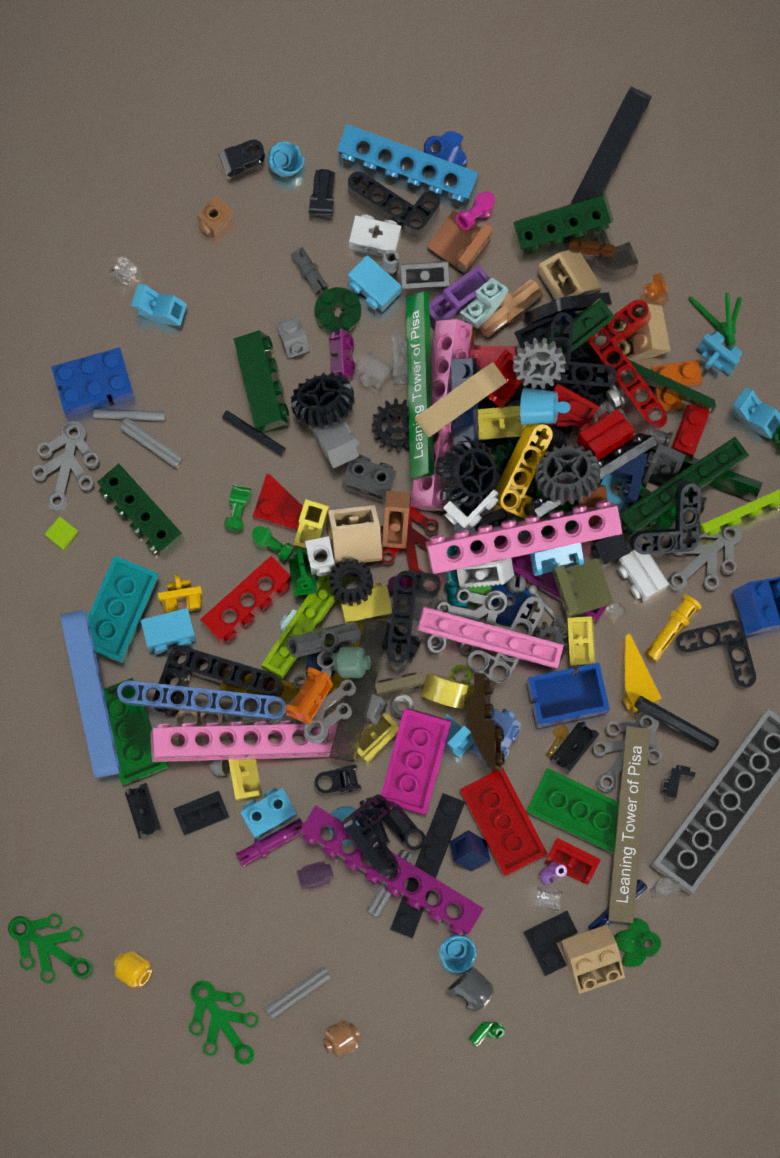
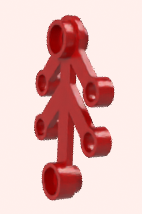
[380,497,439,587]

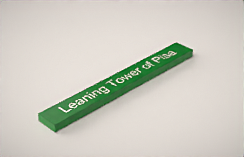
[406,291,434,480]

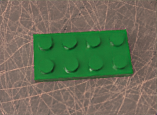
[103,678,168,786]
[526,768,619,854]

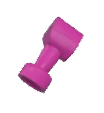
[456,191,496,230]

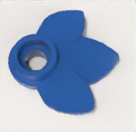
[424,131,467,178]

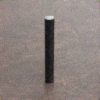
[222,410,286,456]

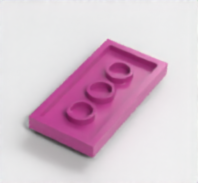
[381,707,452,815]

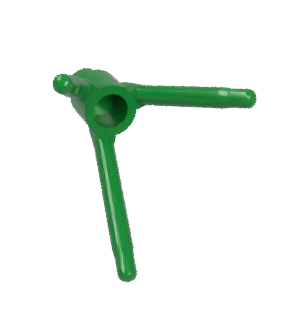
[689,293,742,345]

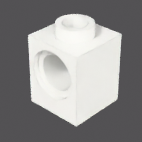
[305,536,335,576]

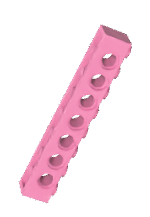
[410,319,473,511]
[426,500,622,574]
[151,720,349,762]

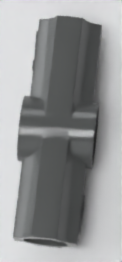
[287,622,361,657]

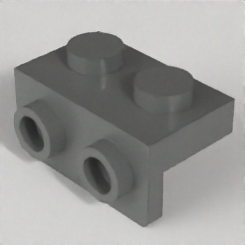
[642,444,686,488]

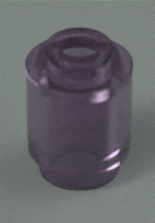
[297,860,334,890]

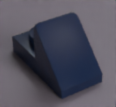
[612,453,648,505]

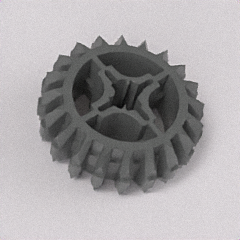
[535,443,601,505]

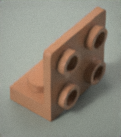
[428,210,493,273]

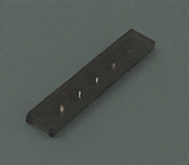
[329,619,390,762]

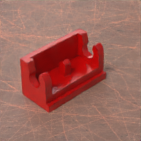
[486,349,524,409]
[544,838,601,885]

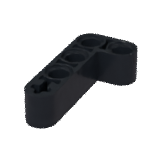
[348,171,440,237]
[387,571,441,667]

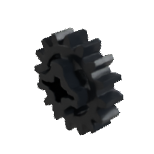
[372,398,410,451]

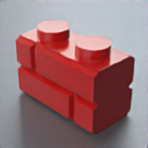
[671,404,710,457]
[577,409,634,460]

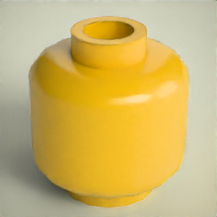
[114,951,152,988]

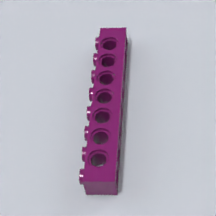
[299,805,484,936]

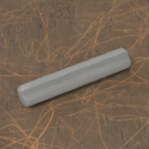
[120,418,182,467]
[367,850,412,917]
[266,968,330,1018]

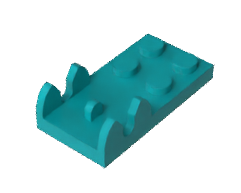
[88,556,159,663]

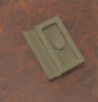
[374,673,424,697]

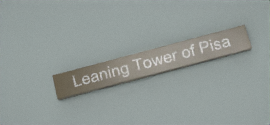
[608,726,651,923]

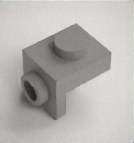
[276,317,310,358]

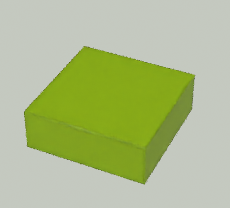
[44,517,79,551]

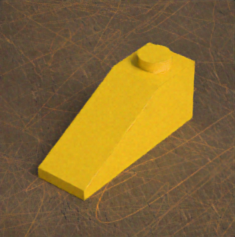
[622,634,662,714]

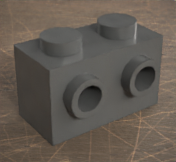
[342,455,397,502]

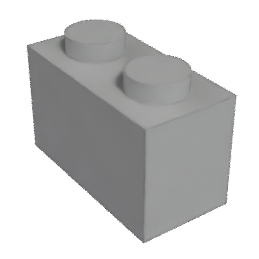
[401,261,450,289]
[312,419,359,468]

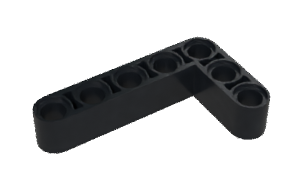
[153,646,284,717]

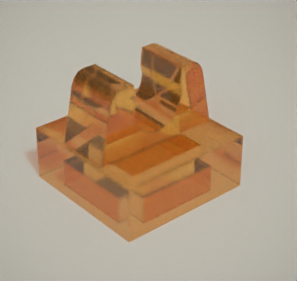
[643,273,669,302]

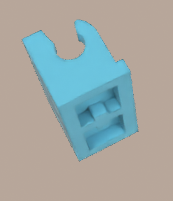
[530,543,584,576]

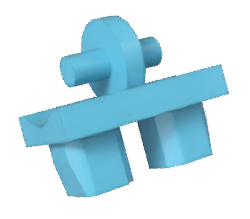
[696,331,742,376]

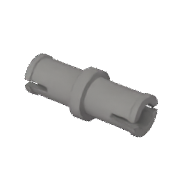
[381,250,400,278]

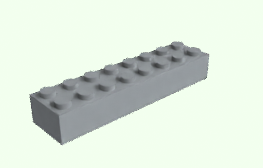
[651,709,780,896]

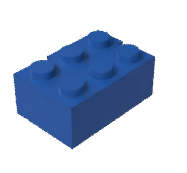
[51,347,135,418]
[526,662,610,728]

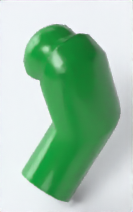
[468,1022,505,1047]

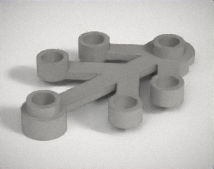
[32,421,99,512]
[667,524,742,592]
[425,587,507,655]
[289,651,356,743]
[593,712,662,793]

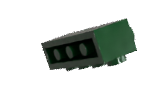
[513,193,614,252]
[233,330,289,432]
[97,463,183,556]

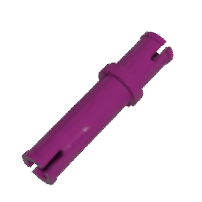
[235,818,303,867]

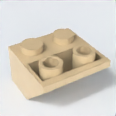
[537,250,602,300]
[614,304,671,361]
[326,505,382,566]
[562,924,625,994]

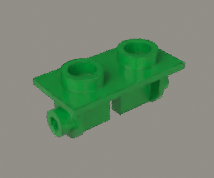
[288,548,318,596]

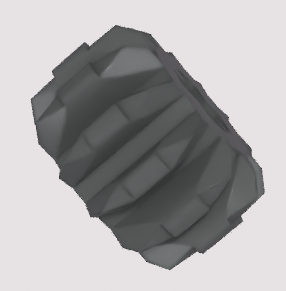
[531,621,569,657]

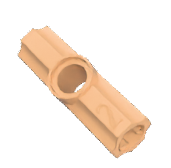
[479,279,543,338]

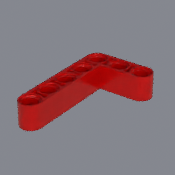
[589,299,667,429]

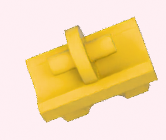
[158,574,203,613]

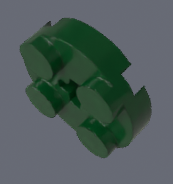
[314,287,361,334]

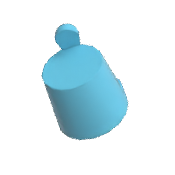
[520,387,571,425]

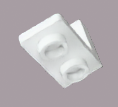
[443,490,499,529]

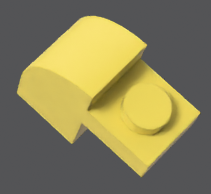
[293,499,330,548]
[421,673,475,709]

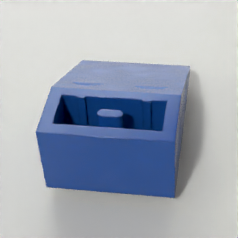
[733,577,780,636]

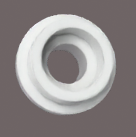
[390,694,414,719]

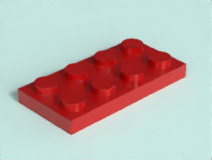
[459,767,548,877]

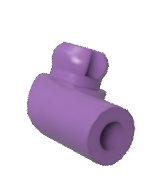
[539,862,567,885]

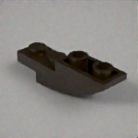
[465,673,505,773]

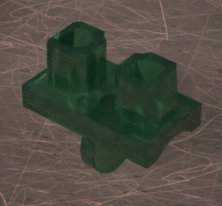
[491,438,517,473]

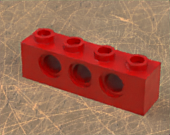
[200,555,291,644]

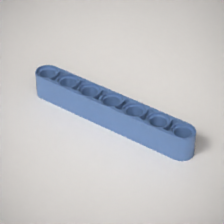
[61,609,120,779]
[117,681,286,721]

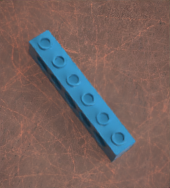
[337,124,479,202]

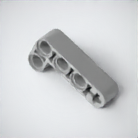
[466,597,544,684]

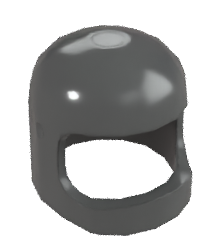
[446,966,494,1011]

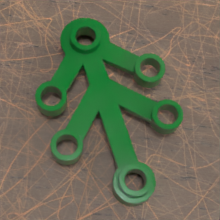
[8,913,92,984]
[188,980,258,1065]

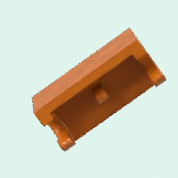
[285,667,333,725]

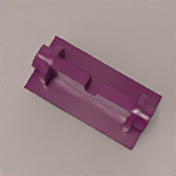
[329,329,355,380]

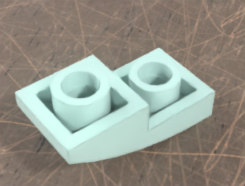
[460,278,508,329]

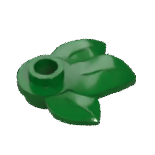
[614,918,662,967]

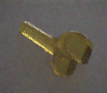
[546,724,569,757]

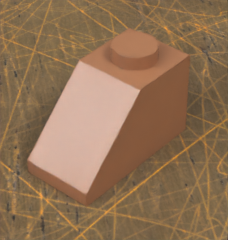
[382,491,410,548]

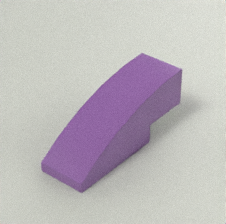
[429,265,491,330]

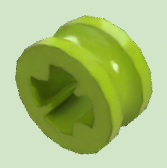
[449,665,471,683]

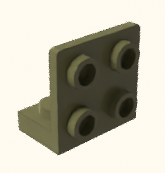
[553,558,613,618]

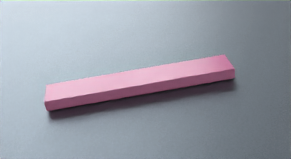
[417,607,564,669]

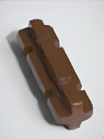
[569,239,615,258]

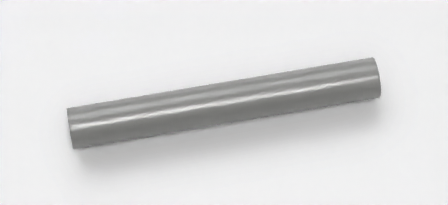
[93,409,165,421]

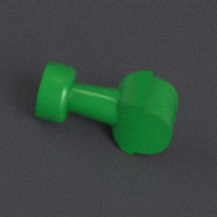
[223,484,252,531]
[252,526,295,563]

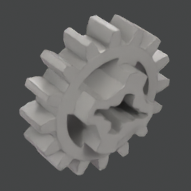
[513,338,566,389]

